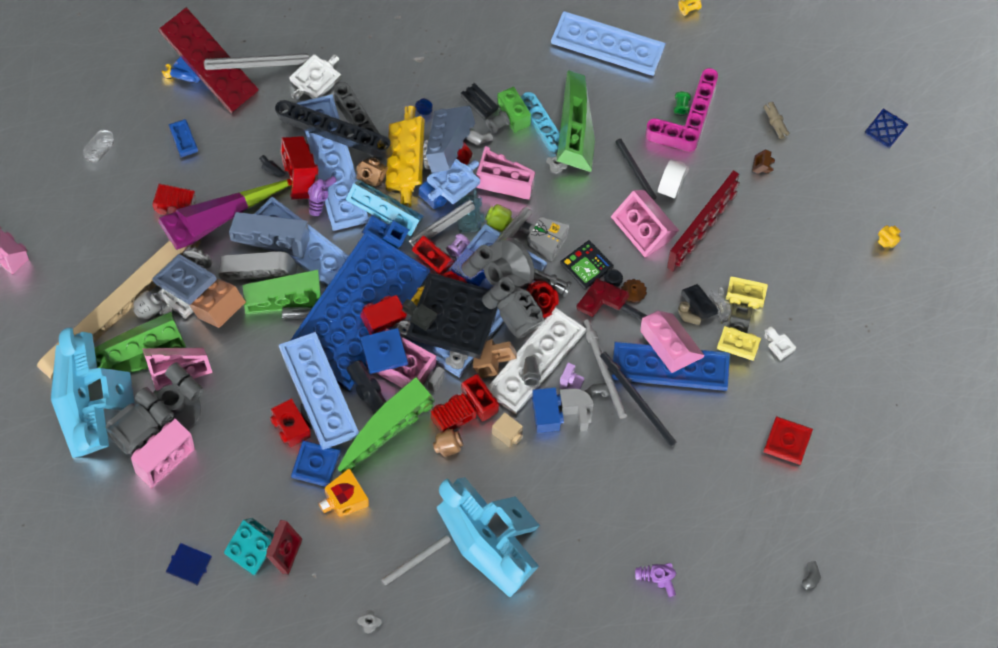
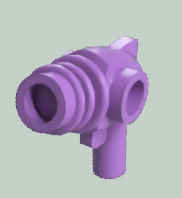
[308,176,337,216]
[635,563,677,597]

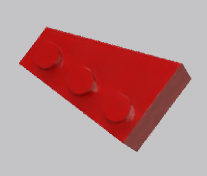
[280,136,318,200]

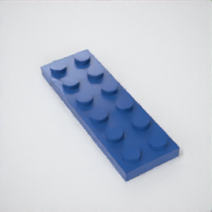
[612,342,730,391]

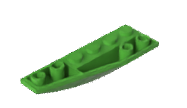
[557,70,595,172]
[94,312,187,372]
[338,378,435,473]

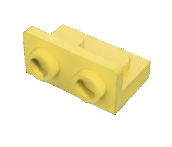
[717,326,761,361]

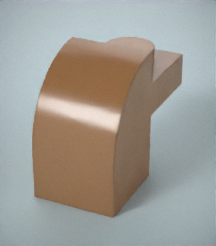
[473,339,517,378]

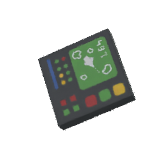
[560,240,614,289]

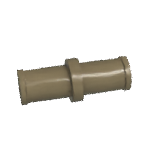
[763,102,790,139]

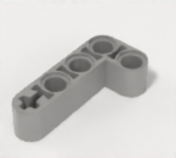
[218,252,297,280]

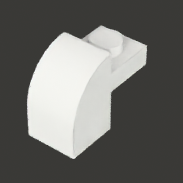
[657,160,690,198]

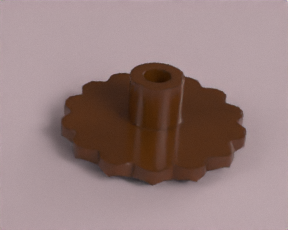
[621,279,647,303]

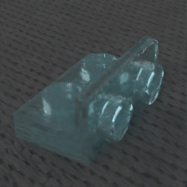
[455,190,484,233]

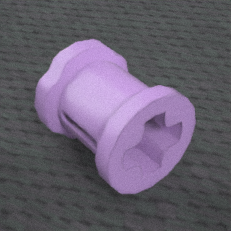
[446,234,470,258]

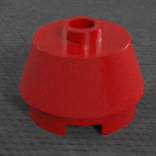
[525,281,559,318]

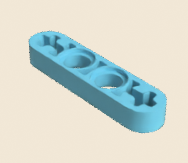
[521,92,560,153]

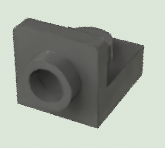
[729,304,753,333]

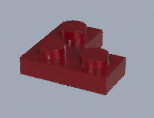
[576,278,630,317]

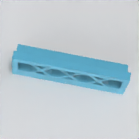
[346,180,424,236]

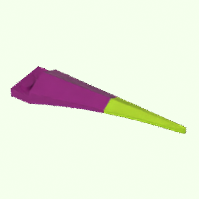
[158,179,291,250]

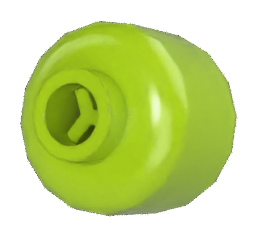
[485,204,514,232]

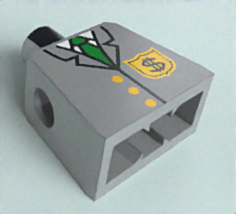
[521,217,569,262]

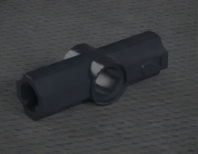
[346,360,386,415]

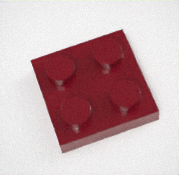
[266,520,303,575]

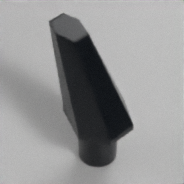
[259,155,286,177]

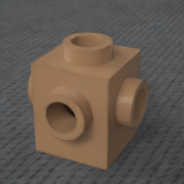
[356,158,388,187]

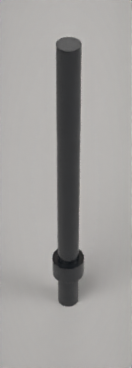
[600,351,677,447]

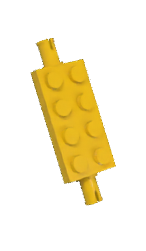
[386,106,425,207]

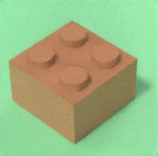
[188,278,246,328]

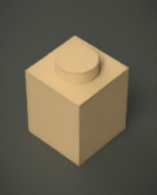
[492,413,523,447]

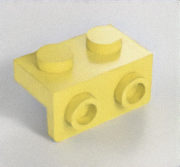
[726,276,768,309]

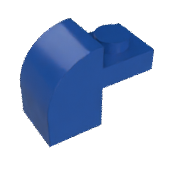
[362,215,409,249]

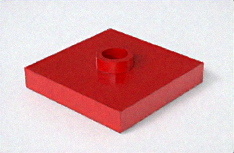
[763,416,813,465]

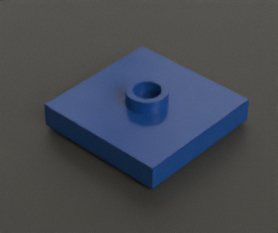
[360,328,408,374]
[291,440,341,487]

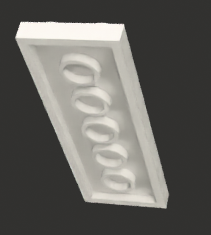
[487,308,586,415]

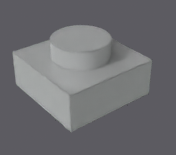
[427,366,445,393]

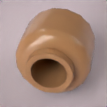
[433,429,463,457]

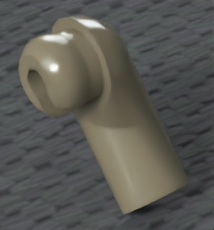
[678,301,701,326]

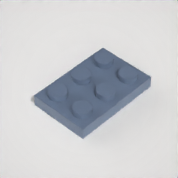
[152,254,217,305]

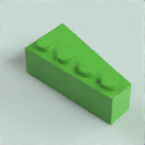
[243,270,321,314]

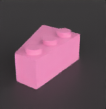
[475,146,535,200]
[142,348,212,391]

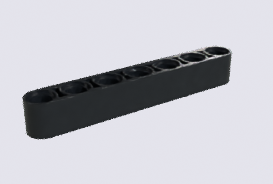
[275,100,393,159]

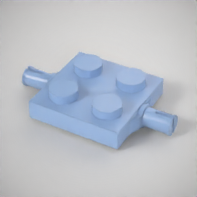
[427,159,480,204]

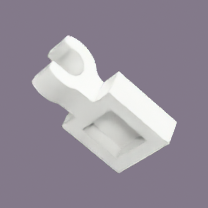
[764,326,796,361]

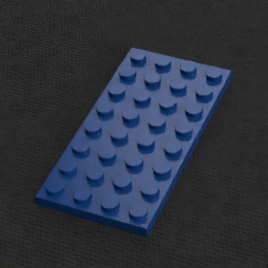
[290,230,431,391]

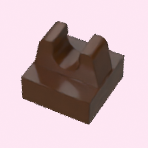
[752,149,775,174]

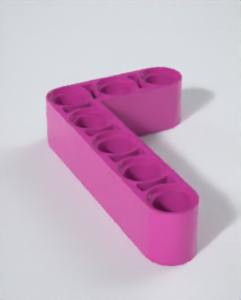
[646,68,718,152]

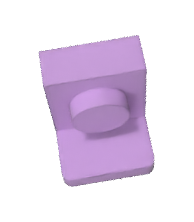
[559,363,584,390]

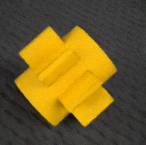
[878,225,901,248]

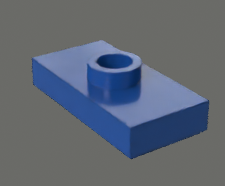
[168,119,198,157]

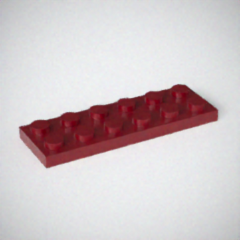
[158,7,259,114]
[667,170,740,272]

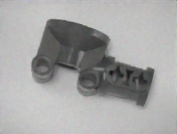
[461,238,545,339]
[105,362,204,455]

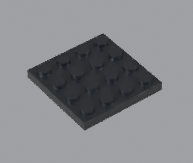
[406,273,498,359]

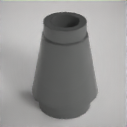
[522,356,541,386]

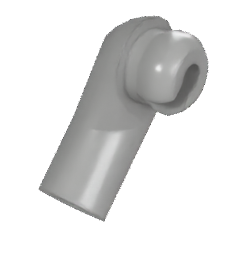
[466,129,493,145]

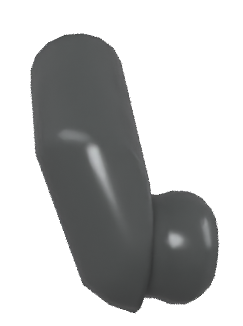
[585,383,610,398]
[802,561,821,589]

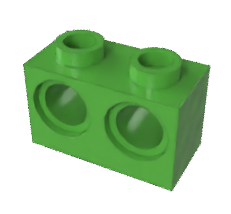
[497,86,531,133]

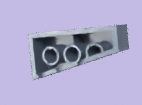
[426,106,475,173]
[229,212,310,258]

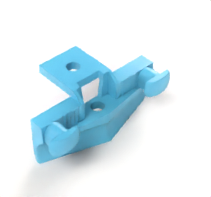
[51,327,135,458]
[436,477,540,597]

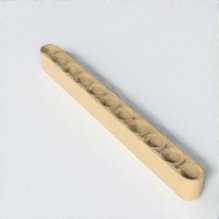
[37,240,201,380]

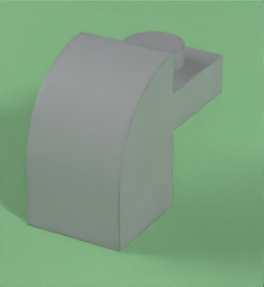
[560,389,594,431]

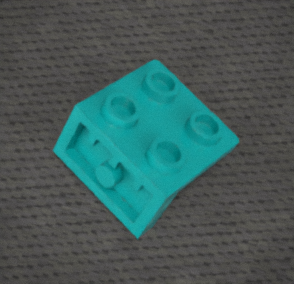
[224,518,274,575]

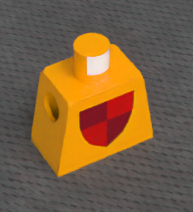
[318,469,369,517]

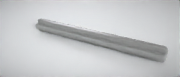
[204,53,309,70]

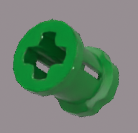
[674,91,691,116]

